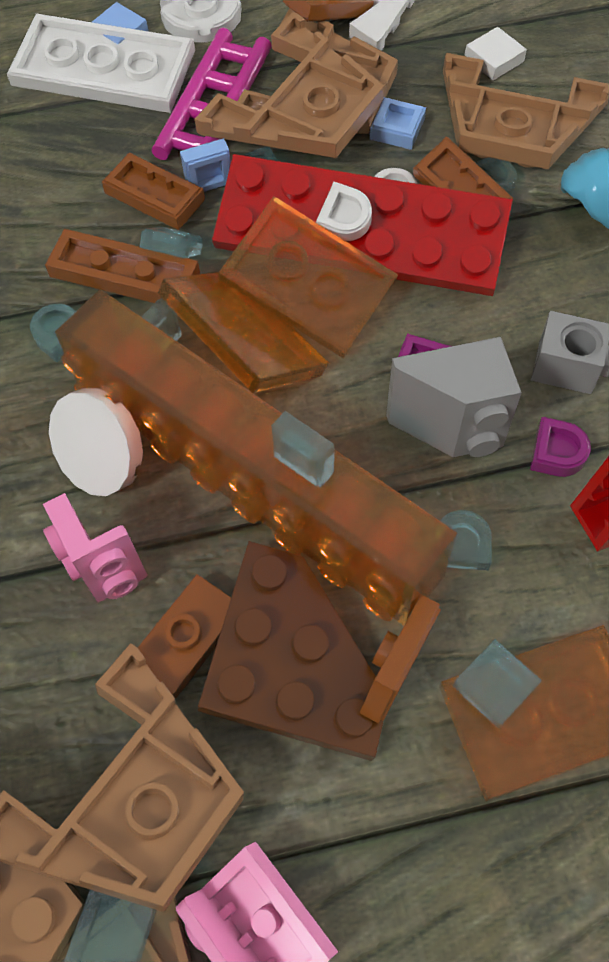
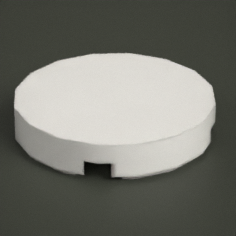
[160,0,242,42]
[49,388,143,496]

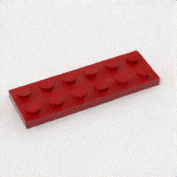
[212,154,513,296]

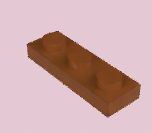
[45,229,200,310]

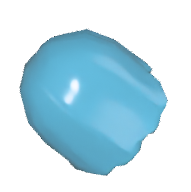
[560,148,609,229]

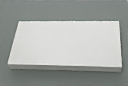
[7,14,195,113]

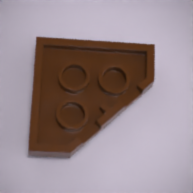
[198,541,384,761]

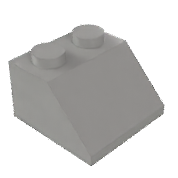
[386,337,522,457]

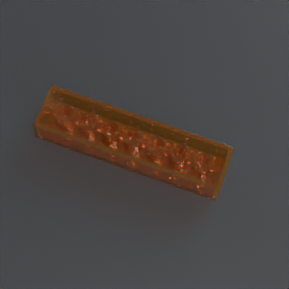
[55,289,457,626]

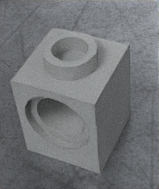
[531,311,609,394]

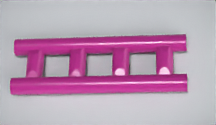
[152,28,272,160]

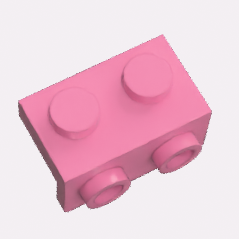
[43,493,147,603]
[176,842,338,962]

